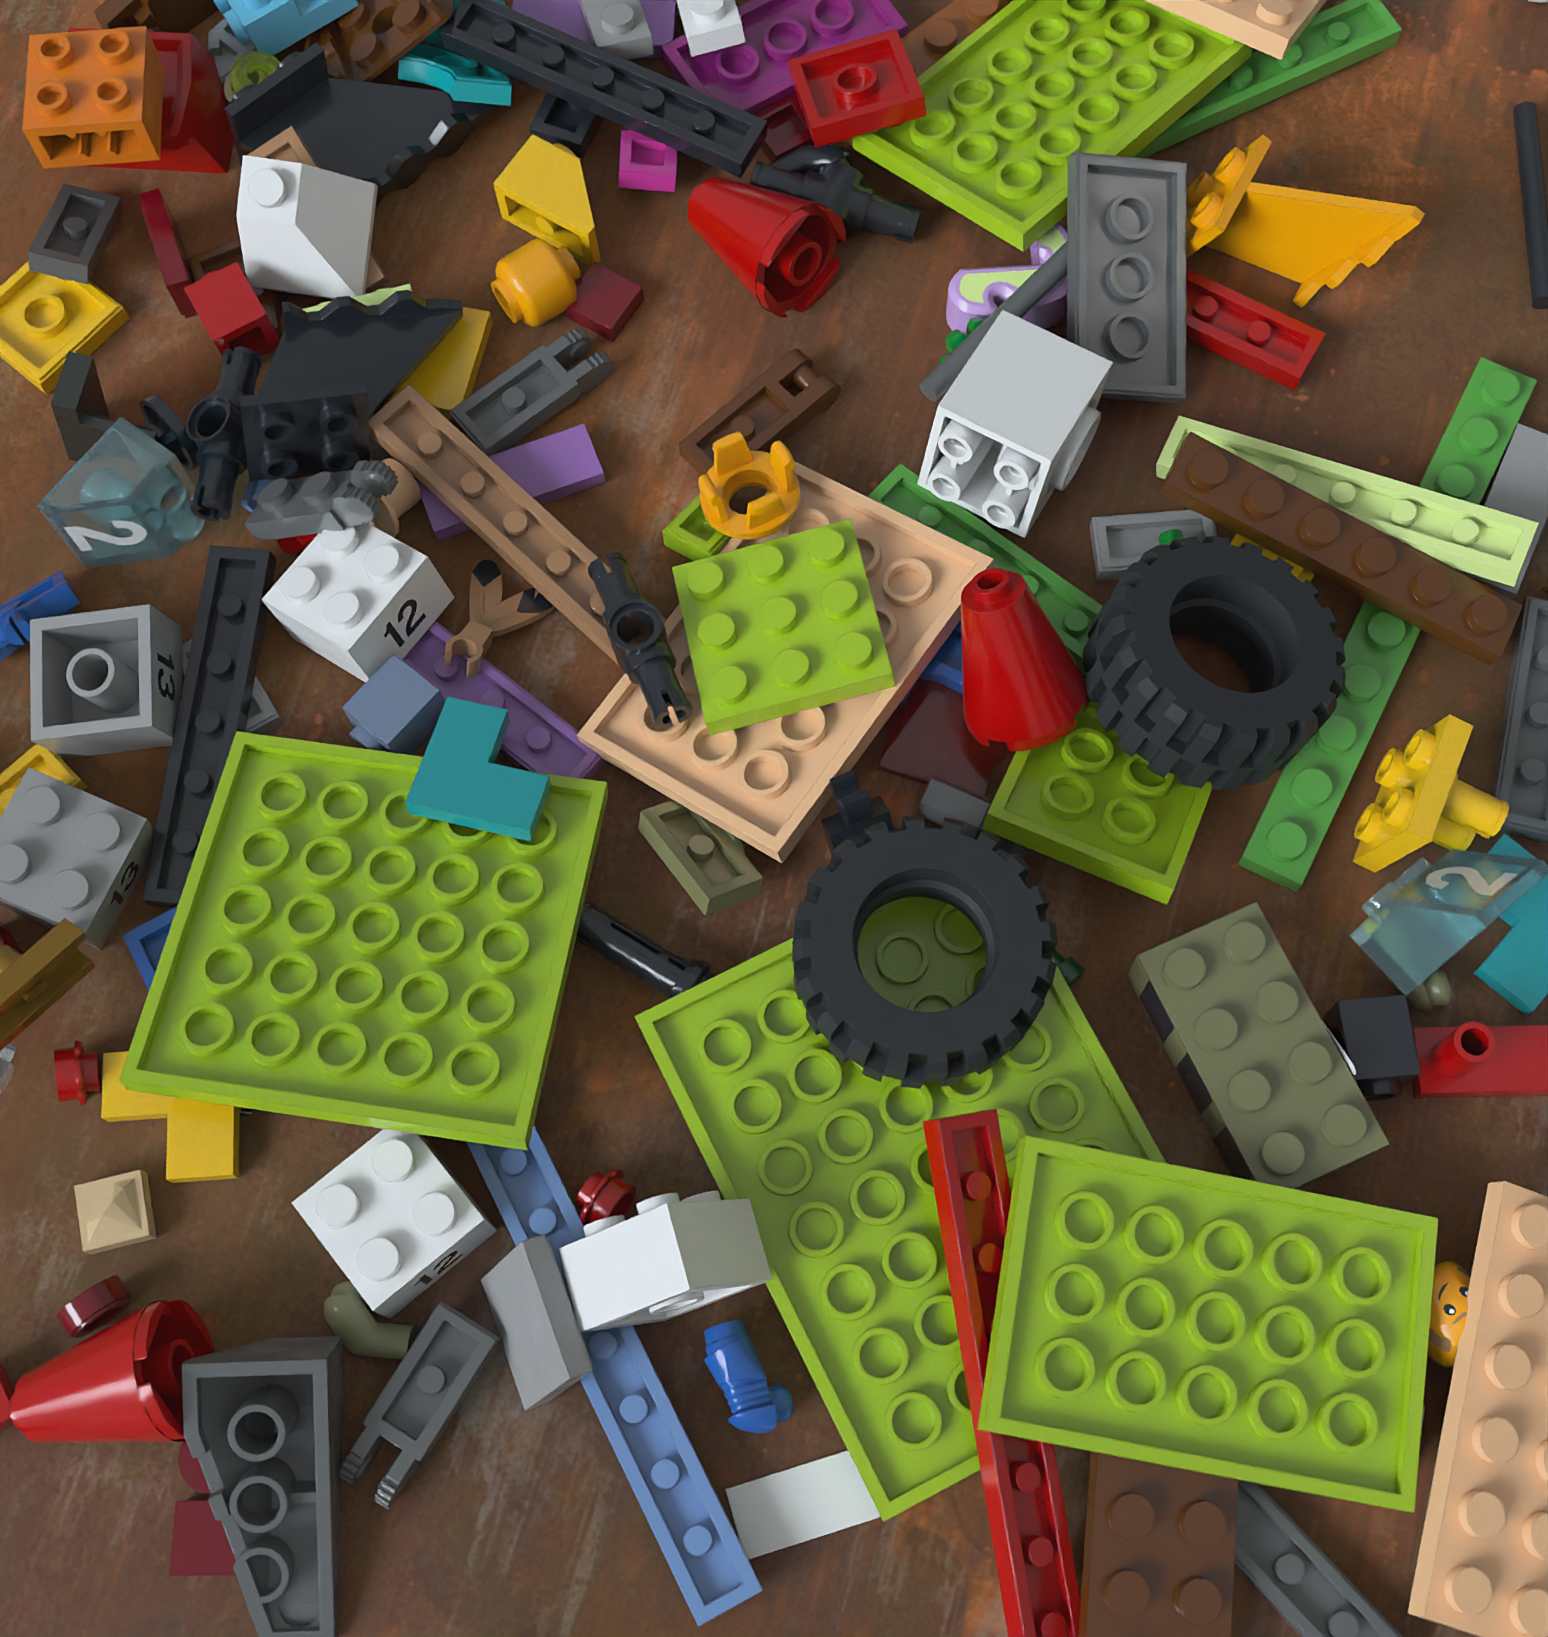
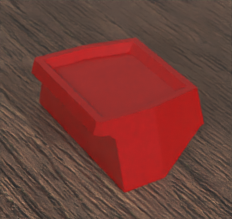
[40,28,234,174]

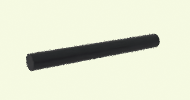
[1513,102,1548,309]

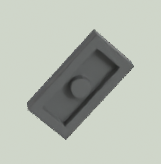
[28,183,121,284]

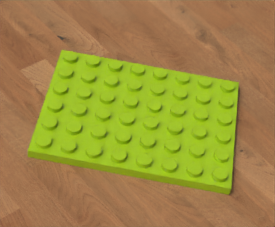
[634,897,1166,1522]

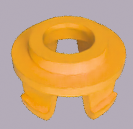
[698,431,800,539]

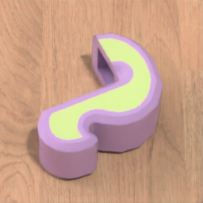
[946,222,1067,334]

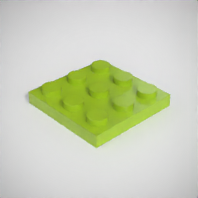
[672,518,896,736]
[982,701,1212,905]

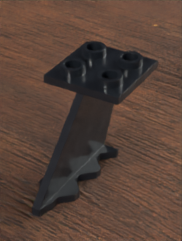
[225,42,497,209]
[239,290,463,481]

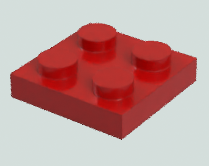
[787,29,927,148]

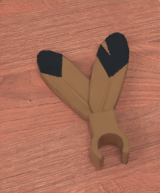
[444,560,555,678]

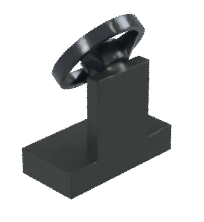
[51,351,199,471]

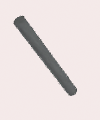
[919,241,1067,402]

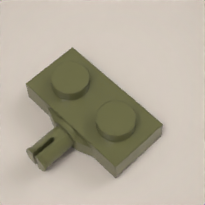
[638,800,763,916]

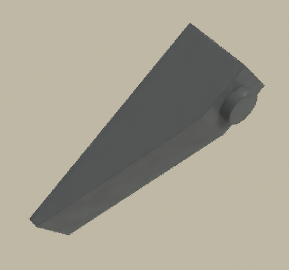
[182,1336,344,1637]

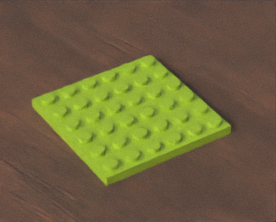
[119,731,609,1151]

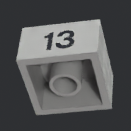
[30,604,183,759]
[0,767,155,950]

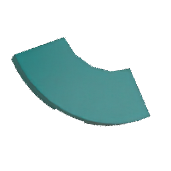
[398,44,512,106]

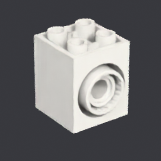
[917,310,1113,538]

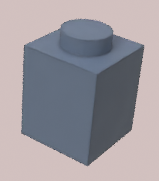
[342,654,445,755]

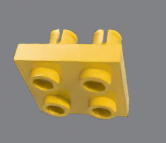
[1352,714,1509,873]

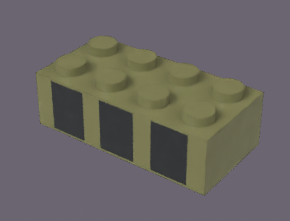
[1126,902,1390,1190]

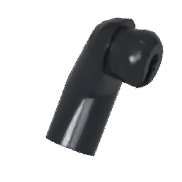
[769,143,855,175]

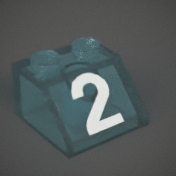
[36,417,205,568]
[1349,849,1548,996]

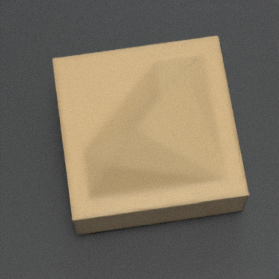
[74,1170,157,1254]

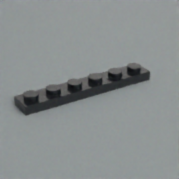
[440,0,767,178]
[142,545,277,908]

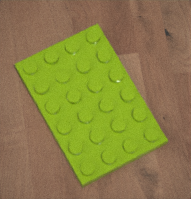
[852,0,1252,252]
[978,1135,1438,1513]

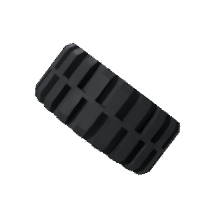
[1082,536,1346,790]
[792,815,1058,1089]

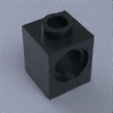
[1323,995,1421,1102]

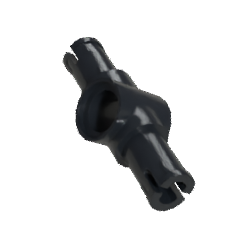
[750,161,922,244]
[186,346,262,522]
[588,552,693,729]

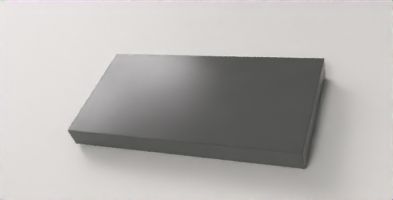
[1067,152,1187,403]

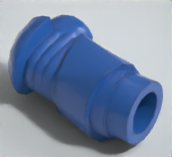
[704,1320,793,1433]

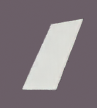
[726,1450,880,1559]

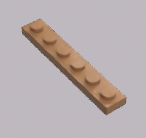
[369,385,666,664]

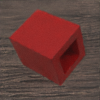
[183,261,280,357]

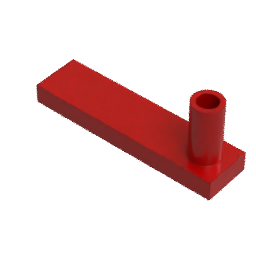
[1412,1021,1548,1098]

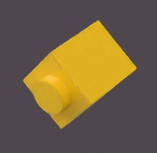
[493,134,601,266]

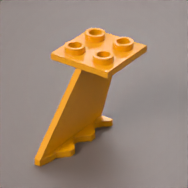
[1186,135,1425,308]

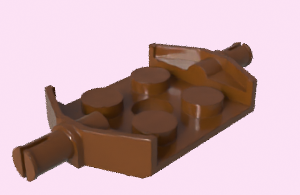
[304,0,454,82]

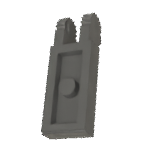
[449,327,614,456]
[244,459,399,541]
[338,1301,502,1510]

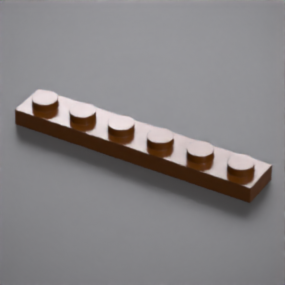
[1159,432,1523,665]

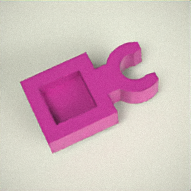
[618,129,677,192]

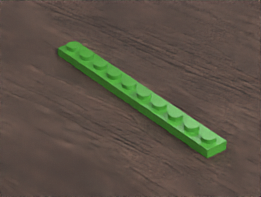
[1237,357,1537,892]

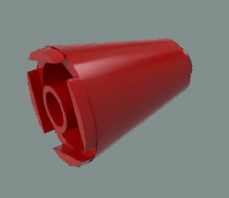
[688,176,846,318]
[961,568,1090,751]
[9,1299,215,1443]

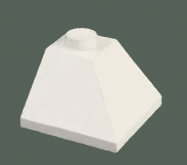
[236,155,378,299]

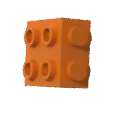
[22,26,164,169]

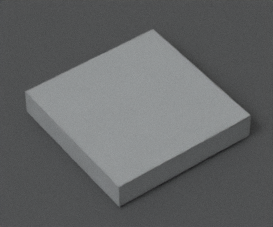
[481,1234,593,1411]

